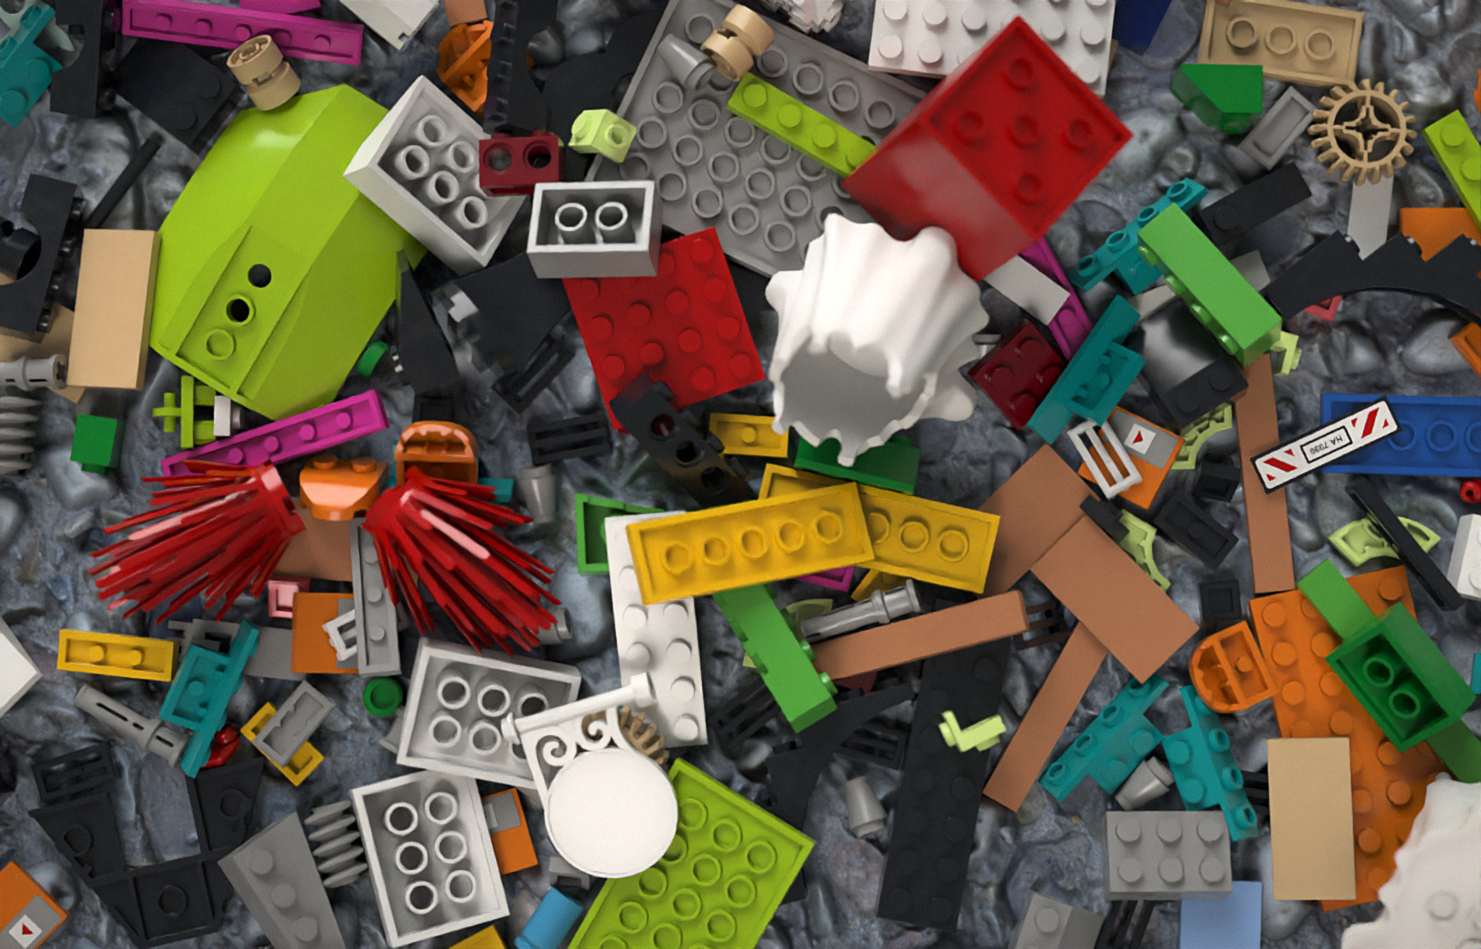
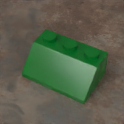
[793,435,921,496]
[1324,602,1477,753]

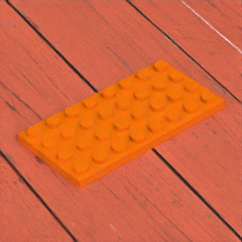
[1246,565,1456,912]

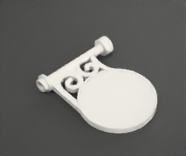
[501,672,679,878]

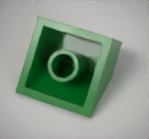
[1169,64,1263,134]

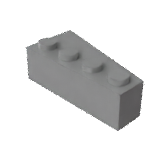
[217,812,346,949]

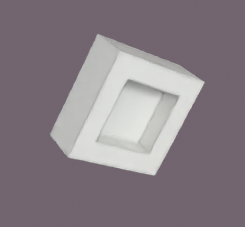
[214,396,244,438]

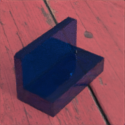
[1111,0,1172,56]

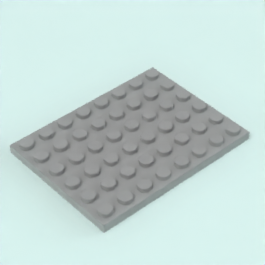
[584,0,928,279]

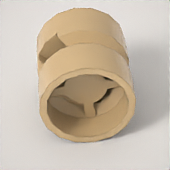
[700,5,775,82]
[227,35,301,111]

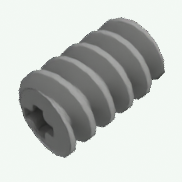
[0,396,41,480]
[304,799,369,888]

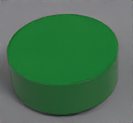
[357,340,391,380]
[363,677,404,717]

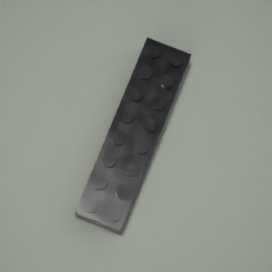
[874,599,1011,933]

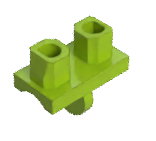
[152,376,217,450]

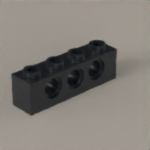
[608,371,753,510]

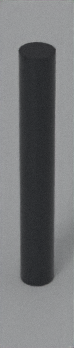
[77,138,161,237]

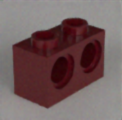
[479,131,566,197]

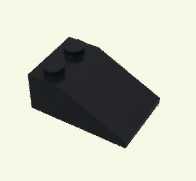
[112,37,246,155]
[392,249,460,396]
[1121,298,1249,437]

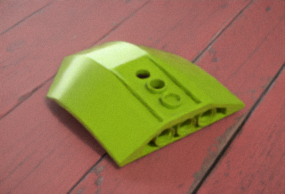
[148,84,429,422]

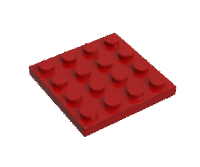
[562,226,766,430]

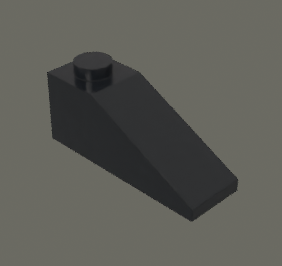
[1190,161,1313,248]

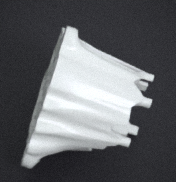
[765,214,989,466]
[1341,772,1481,949]

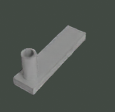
[349,517,401,678]

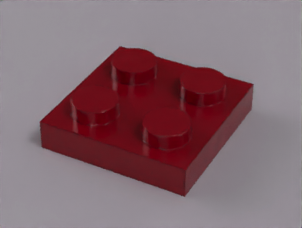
[967,318,1067,431]

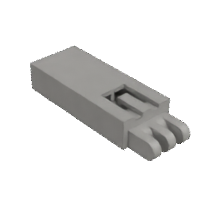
[166,619,311,682]

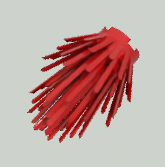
[87,459,308,626]
[360,466,562,658]

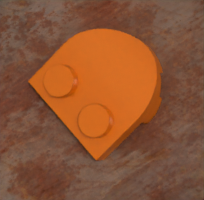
[436,20,535,119]
[394,421,479,486]
[299,454,389,521]
[1189,620,1279,713]

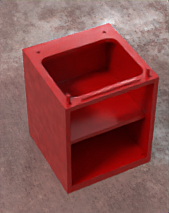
[840,14,1134,283]

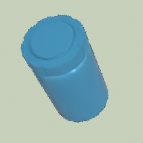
[514,885,585,949]

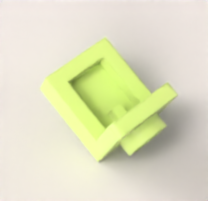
[568,109,637,163]
[1269,331,1301,377]
[939,710,1006,752]

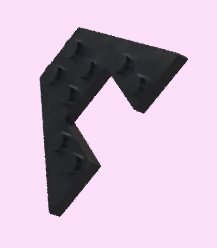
[28,756,266,949]

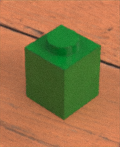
[70,413,126,475]

